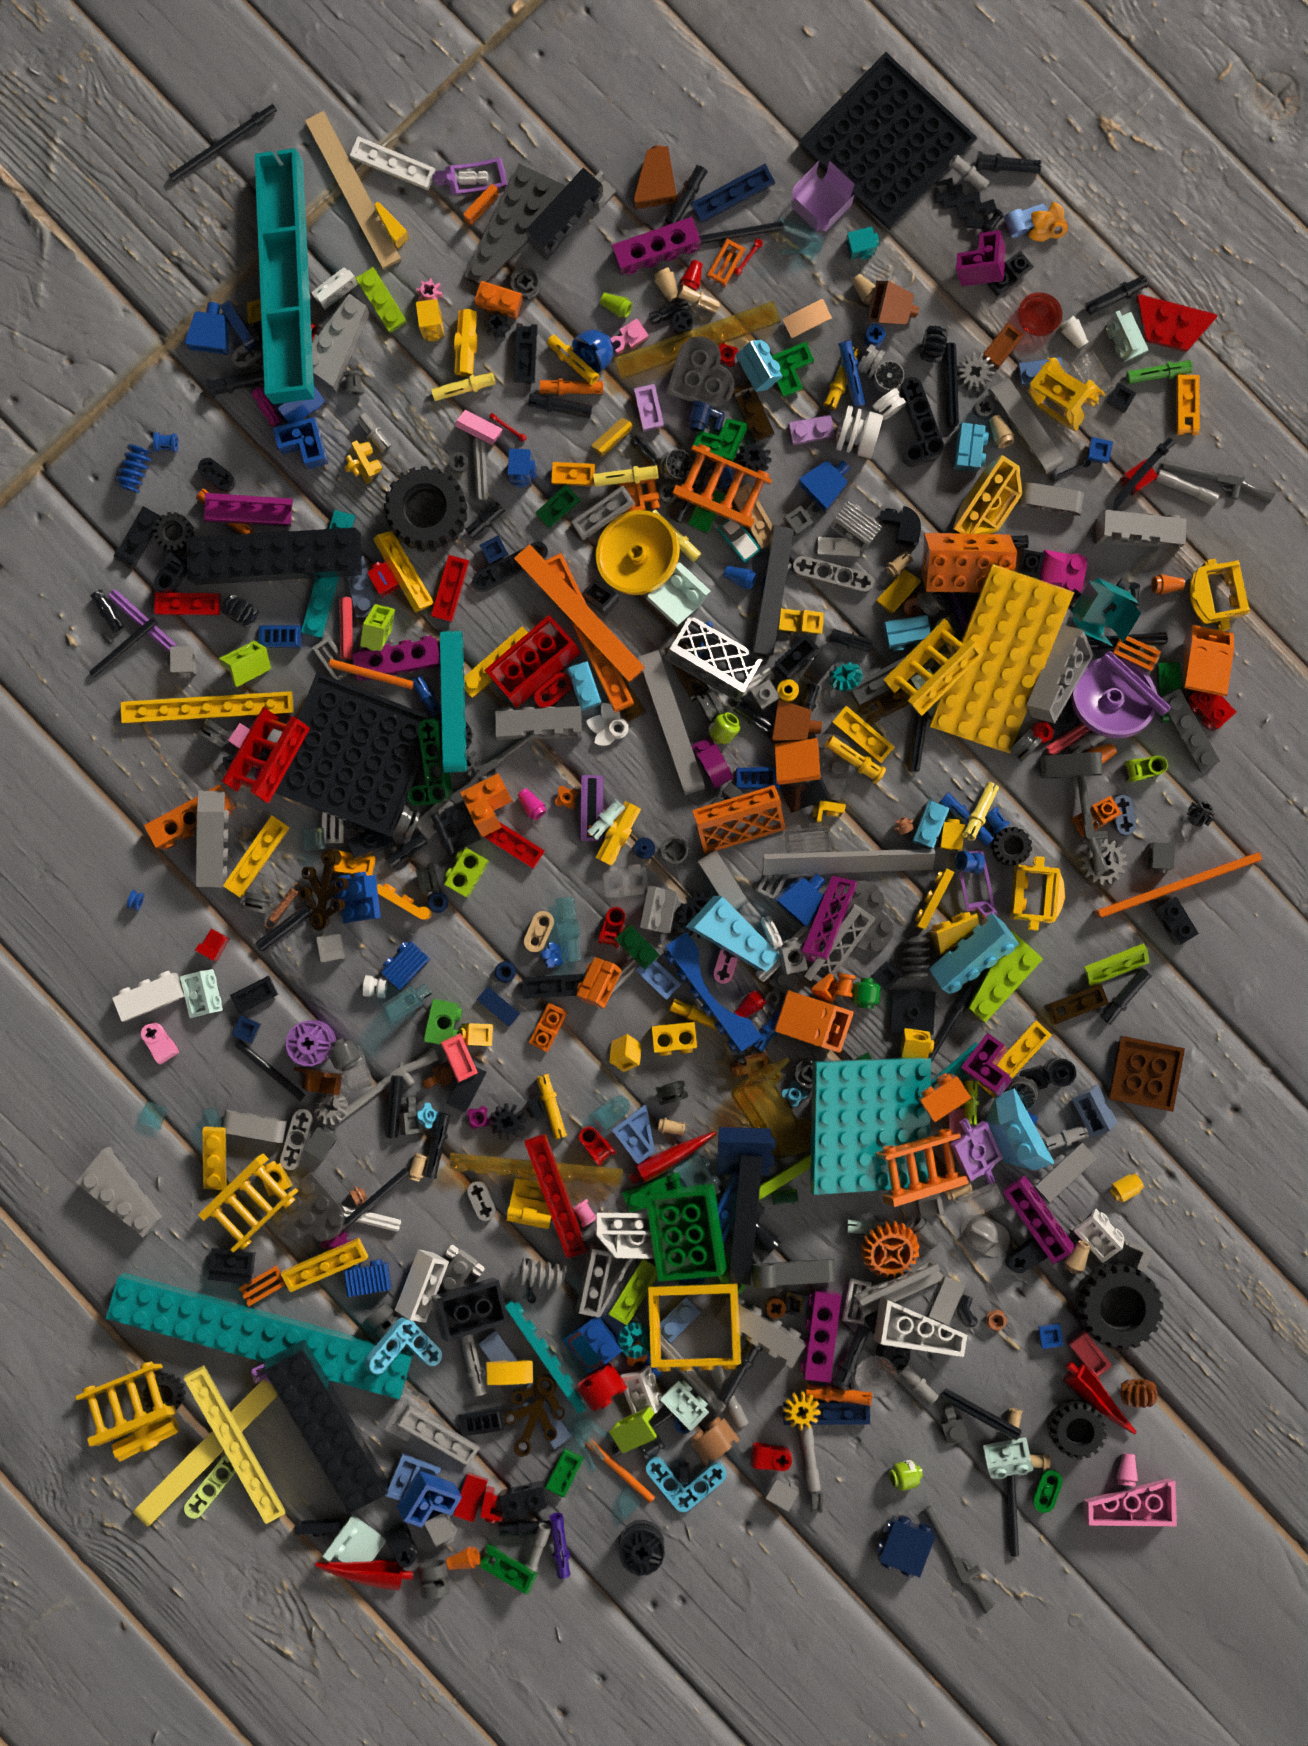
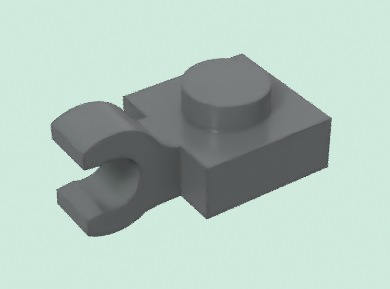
[399,1096,423,1135]
[941,1404,969,1446]

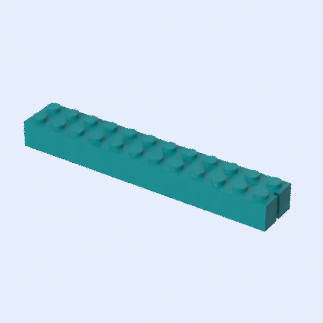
[254,148,315,404]

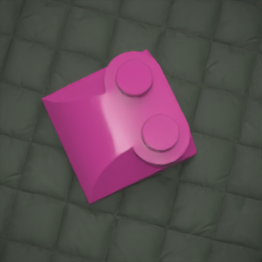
[1040,550,1087,600]

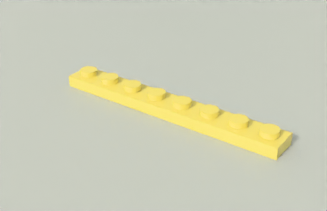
[184,1366,285,1524]

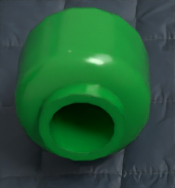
[852,978,881,1009]

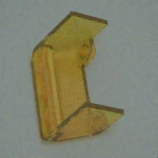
[731,1057,812,1159]

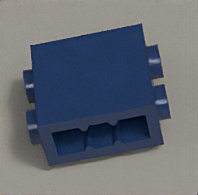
[875,1515,936,1578]

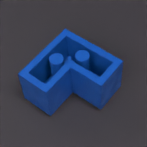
[273,417,329,470]
[397,1470,462,1528]

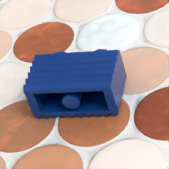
[381,941,431,990]
[343,1259,392,1297]

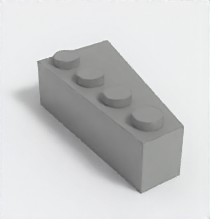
[1027,625,1094,723]
[495,706,582,740]
[196,790,229,887]
[76,1147,162,1237]
[715,1294,805,1369]

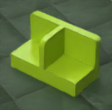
[219,641,271,687]
[609,1406,657,1453]

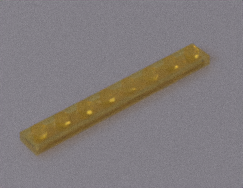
[614,301,781,380]
[449,1153,623,1186]

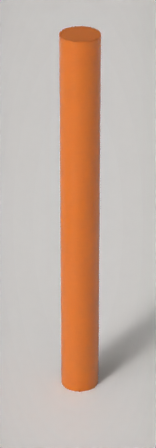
[329,659,414,690]
[585,1438,655,1503]

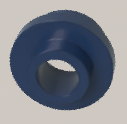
[427,892,449,913]
[495,961,516,983]

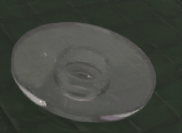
[854,1356,898,1398]

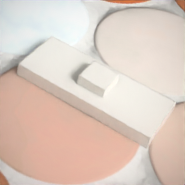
[817,537,860,557]

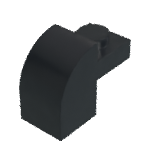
[878,506,921,547]

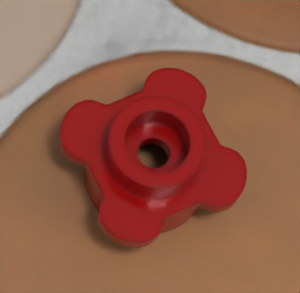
[719,343,739,367]

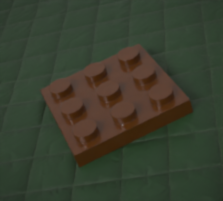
[1108,1035,1185,1112]

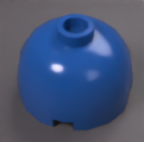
[571,329,614,373]

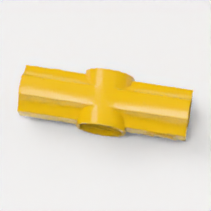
[454,309,477,377]
[596,801,641,866]
[112,1416,180,1462]

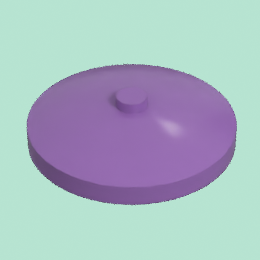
[1071,658,1157,738]

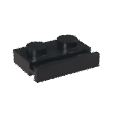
[208,1248,256,1285]

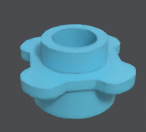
[782,1081,808,1107]
[416,1103,438,1129]

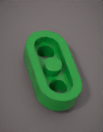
[1032,1469,1063,1513]

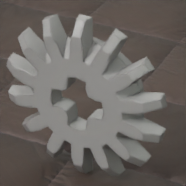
[957,352,995,391]

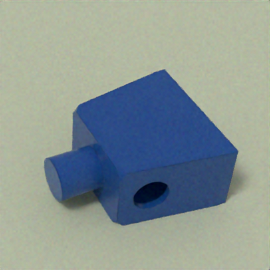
[185,302,230,355]
[798,460,850,513]
[774,873,826,927]

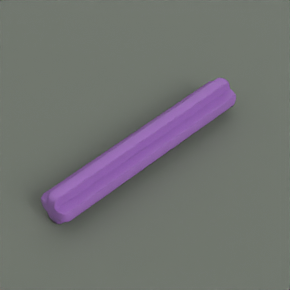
[108,589,176,653]
[1101,651,1171,716]

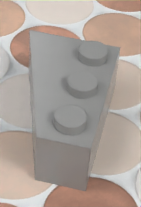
[576,1245,634,1317]

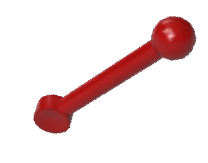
[734,239,763,276]
[489,413,527,442]

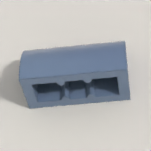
[1072,1084,1118,1138]

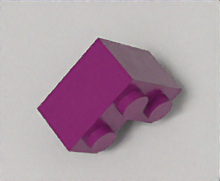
[956,230,1006,287]
[961,1033,1012,1097]

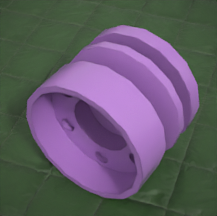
[286,1020,336,1066]

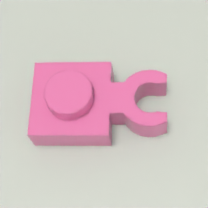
[611,318,649,354]

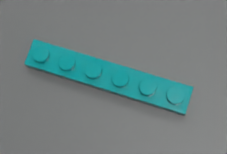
[301,510,356,639]
[505,1299,586,1414]

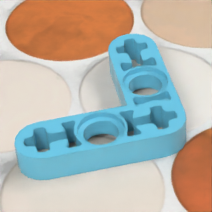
[365,1318,442,1374]
[646,1456,726,1512]

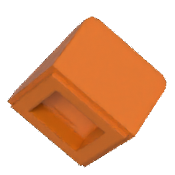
[811,973,838,1003]

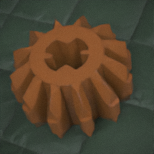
[1120,1379,1158,1408]

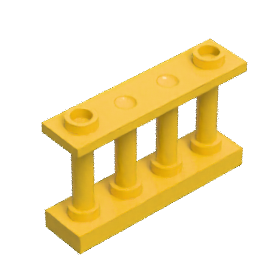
[883,619,984,716]
[198,1153,298,1253]
[75,1361,177,1447]

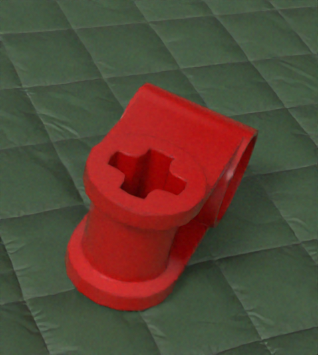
[598,906,626,949]
[579,1125,617,1166]
[750,1443,792,1471]

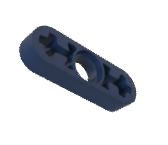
[219,300,258,352]

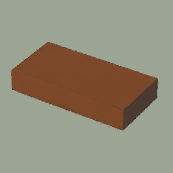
[982,322,1024,370]

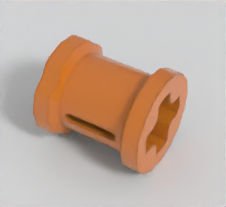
[833,973,856,998]

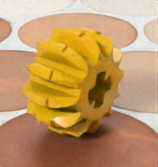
[783,1391,820,1430]

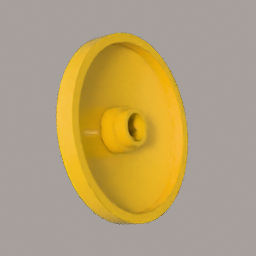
[596,510,680,595]

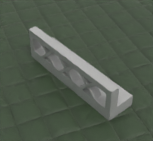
[804,903,875,982]
[854,1259,941,1316]

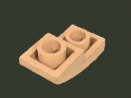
[783,299,832,338]

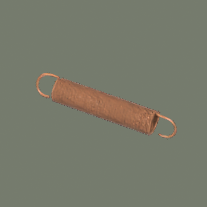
[265,883,301,929]

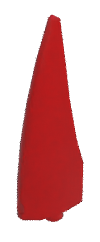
[629,1131,716,1184]
[1063,1361,1137,1434]
[315,1560,414,1591]

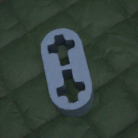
[1113,795,1136,836]

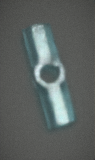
[556,897,581,963]

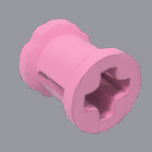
[573,1199,596,1227]

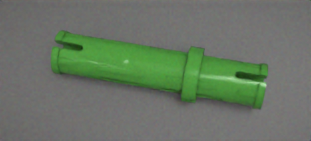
[1126,360,1193,384]

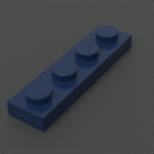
[691,164,775,224]
[783,1401,870,1425]

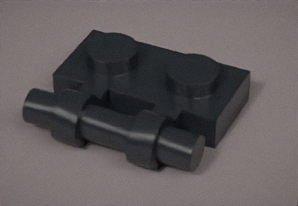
[430,800,481,855]

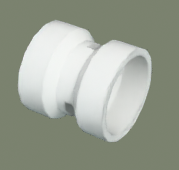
[363,975,388,999]

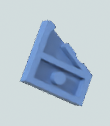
[612,1105,655,1164]
[385,1453,441,1501]

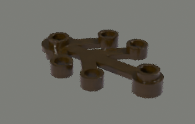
[298,849,349,931]
[504,1374,565,1457]

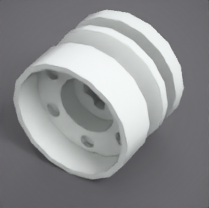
[836,406,883,459]

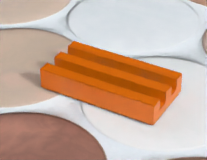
[463,184,499,226]
[707,239,746,287]
[1112,636,1161,671]
[238,1265,286,1307]

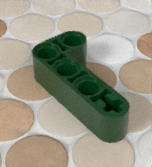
[407,718,452,806]

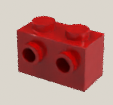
[1185,690,1237,732]

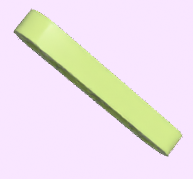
[184,1454,236,1519]

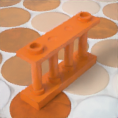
[673,444,772,529]
[875,1129,968,1207]

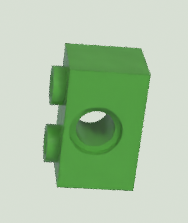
[424,999,463,1045]

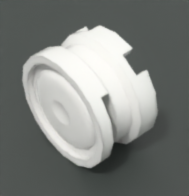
[873,389,907,421]

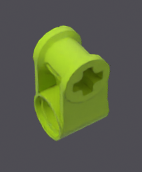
[1123,756,1168,783]

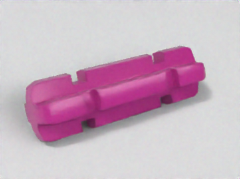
[252,387,282,427]

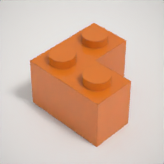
[460,773,513,837]
[918,1073,971,1122]

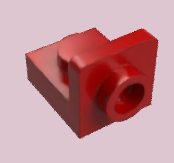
[480,1486,503,1523]

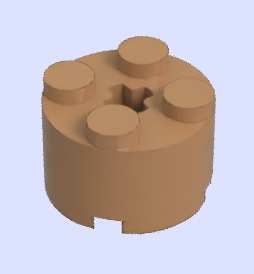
[689,1416,740,1466]

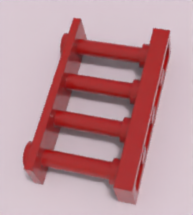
[221,707,310,803]

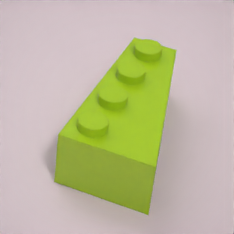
[967,930,1043,1023]

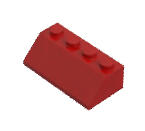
[484,615,581,708]

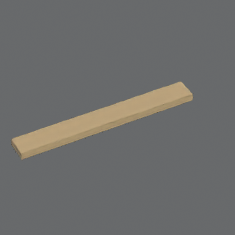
[305,111,402,270]

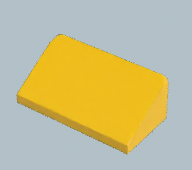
[591,418,632,457]
[876,569,921,615]

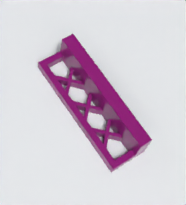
[204,493,293,527]
[802,876,857,962]

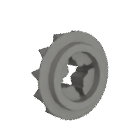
[314,1094,348,1126]

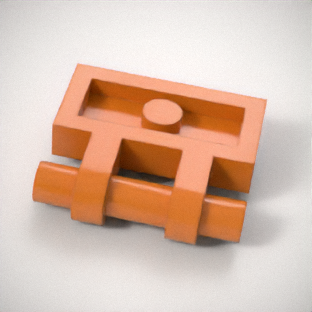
[619,466,660,513]

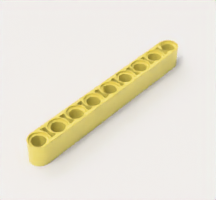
[132,1380,278,1528]

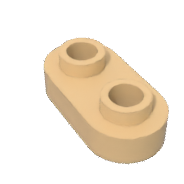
[524,911,554,952]

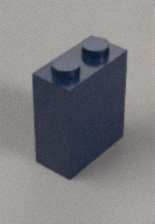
[717,1127,775,1175]

